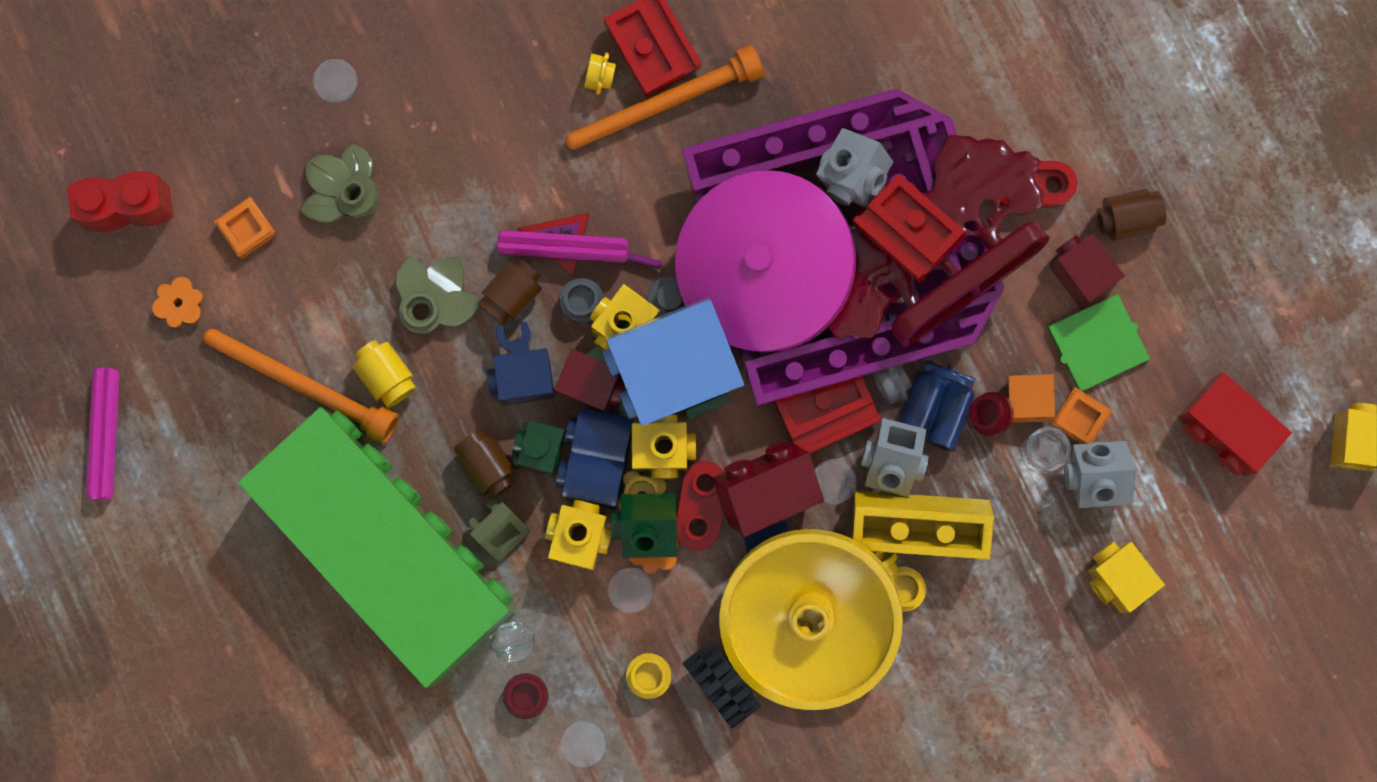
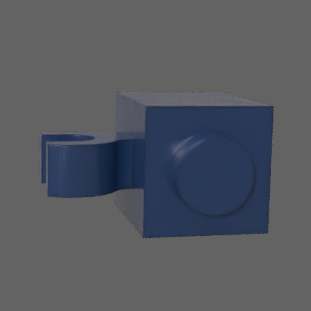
[487,322,555,406]

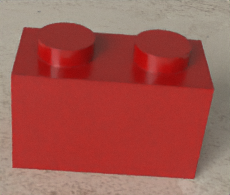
[1178,372,1292,476]

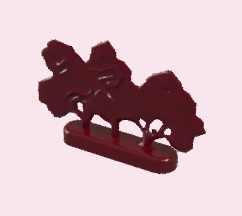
[828,135,1050,347]

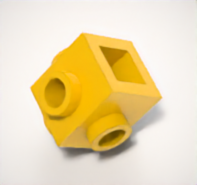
[590,284,660,351]
[632,414,696,479]
[545,500,612,571]

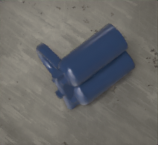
[899,360,975,452]

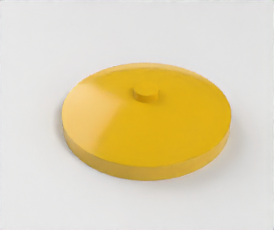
[719,529,903,710]

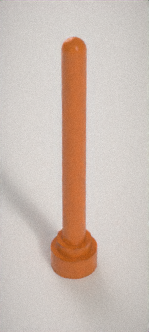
[565,44,765,150]
[203,329,400,446]

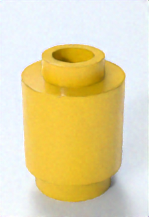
[352,340,416,409]

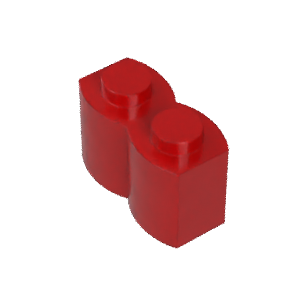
[67,171,173,232]

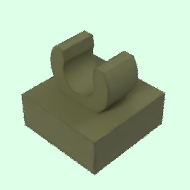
[469,500,531,563]

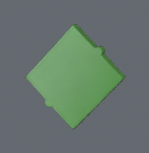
[1047,294,1150,392]

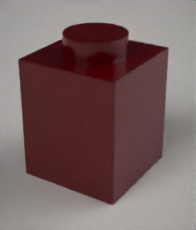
[1049,234,1125,309]
[554,349,627,413]

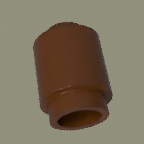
[1096,189,1167,241]
[478,259,542,327]
[453,429,517,498]

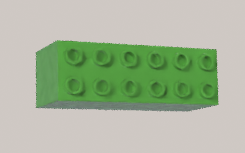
[238,407,516,688]

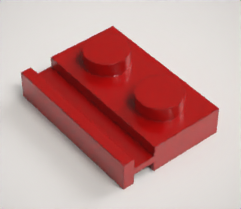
[604,0,702,98]
[853,174,966,284]
[773,376,882,454]

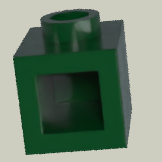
[612,493,677,558]

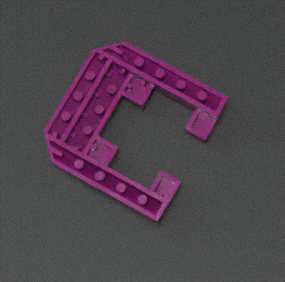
[682,89,1004,406]

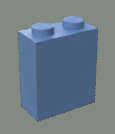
[602,297,745,426]

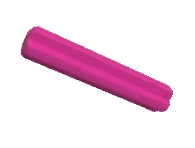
[497,230,629,263]
[86,367,119,500]

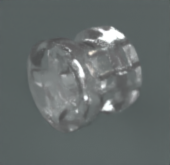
[1020,427,1071,474]

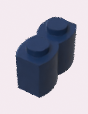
[556,408,634,509]

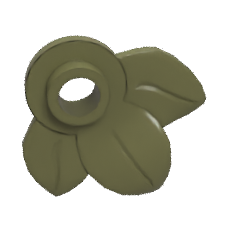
[300,143,379,224]
[396,256,481,335]

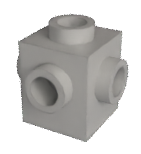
[816,128,893,208]
[860,418,929,498]
[1064,441,1136,508]

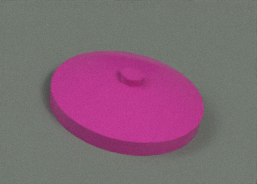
[675,170,856,353]

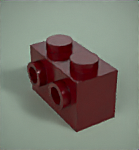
[712,442,825,537]

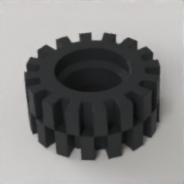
[682,641,761,729]

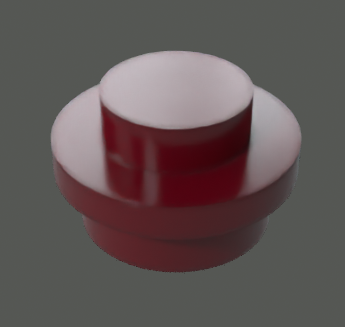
[969,392,1014,437]
[503,673,549,719]

